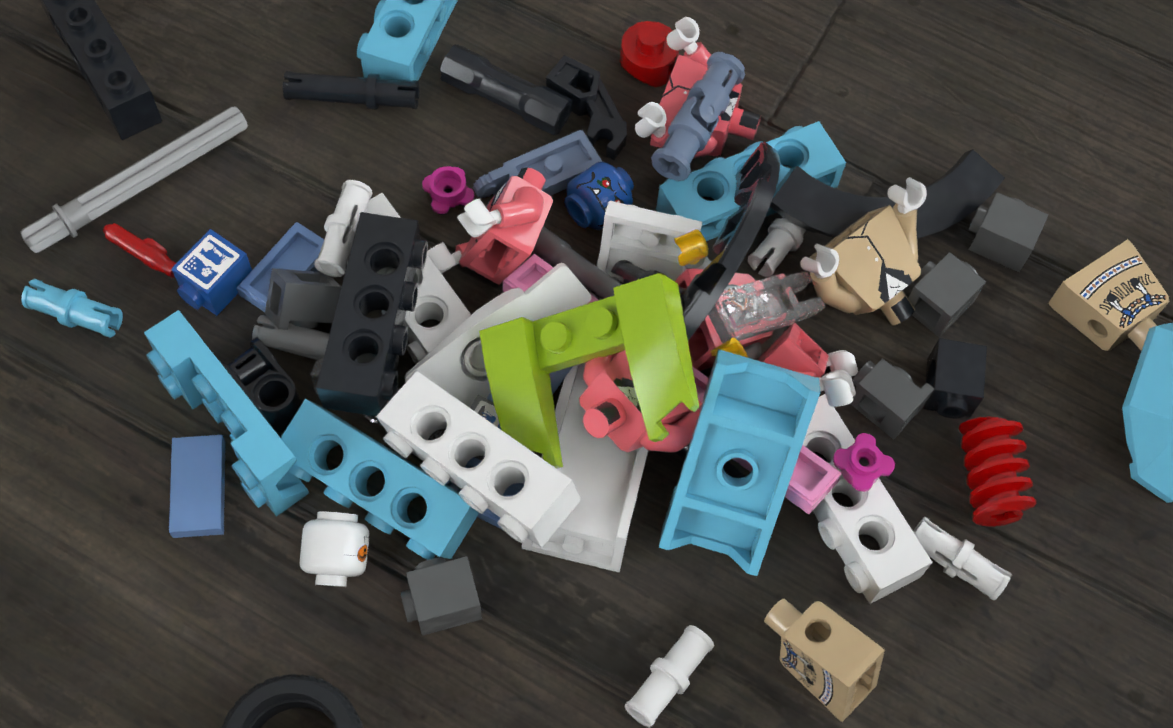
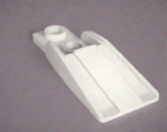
[405,263,591,408]

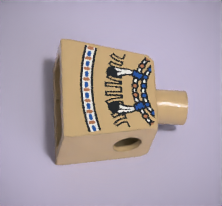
[1048,239,1169,351]
[764,599,885,722]

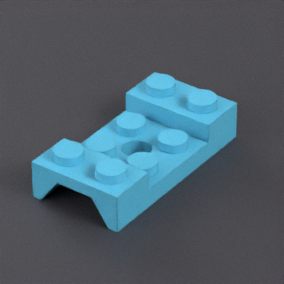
[144,310,309,517]
[659,349,820,576]

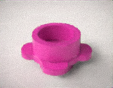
[422,166,474,214]
[833,433,895,492]

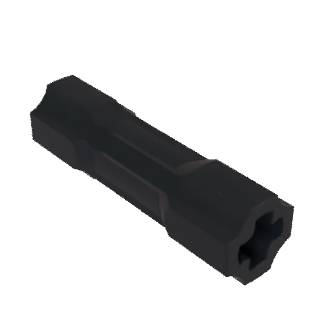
[440,44,573,135]

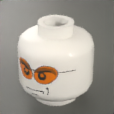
[299,511,369,587]

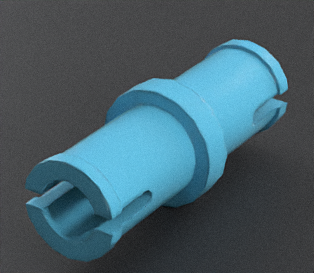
[21,279,123,338]

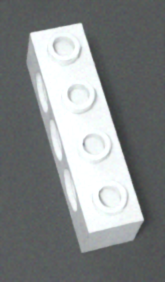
[347,193,471,364]
[376,371,581,548]
[803,394,933,604]

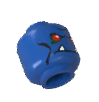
[565,162,634,230]

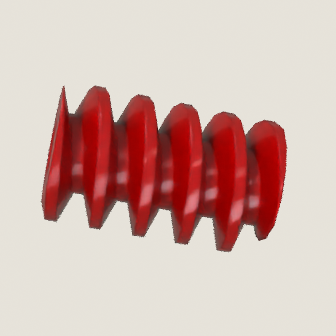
[958,416,1036,527]

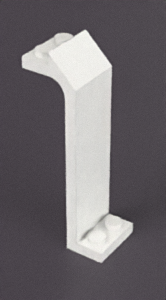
[522,201,703,572]

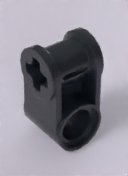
[221,338,302,433]

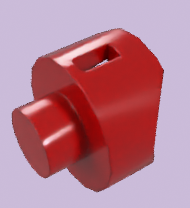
[620,21,679,88]

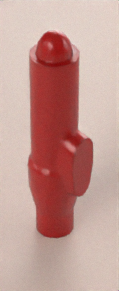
[103,223,176,278]

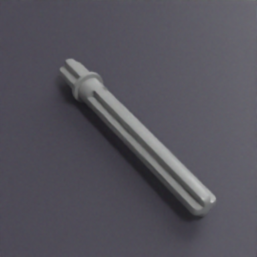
[21,106,248,253]

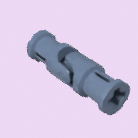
[651,52,745,181]

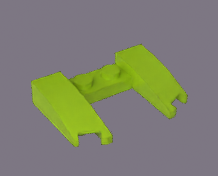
[479,273,700,469]

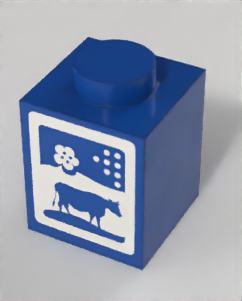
[172,229,252,316]

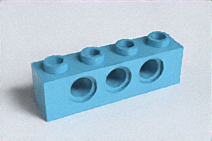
[357,0,457,81]
[656,121,846,241]
[281,399,479,560]

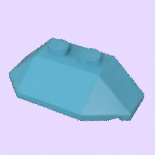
[1122,323,1173,503]

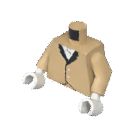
[800,177,927,326]

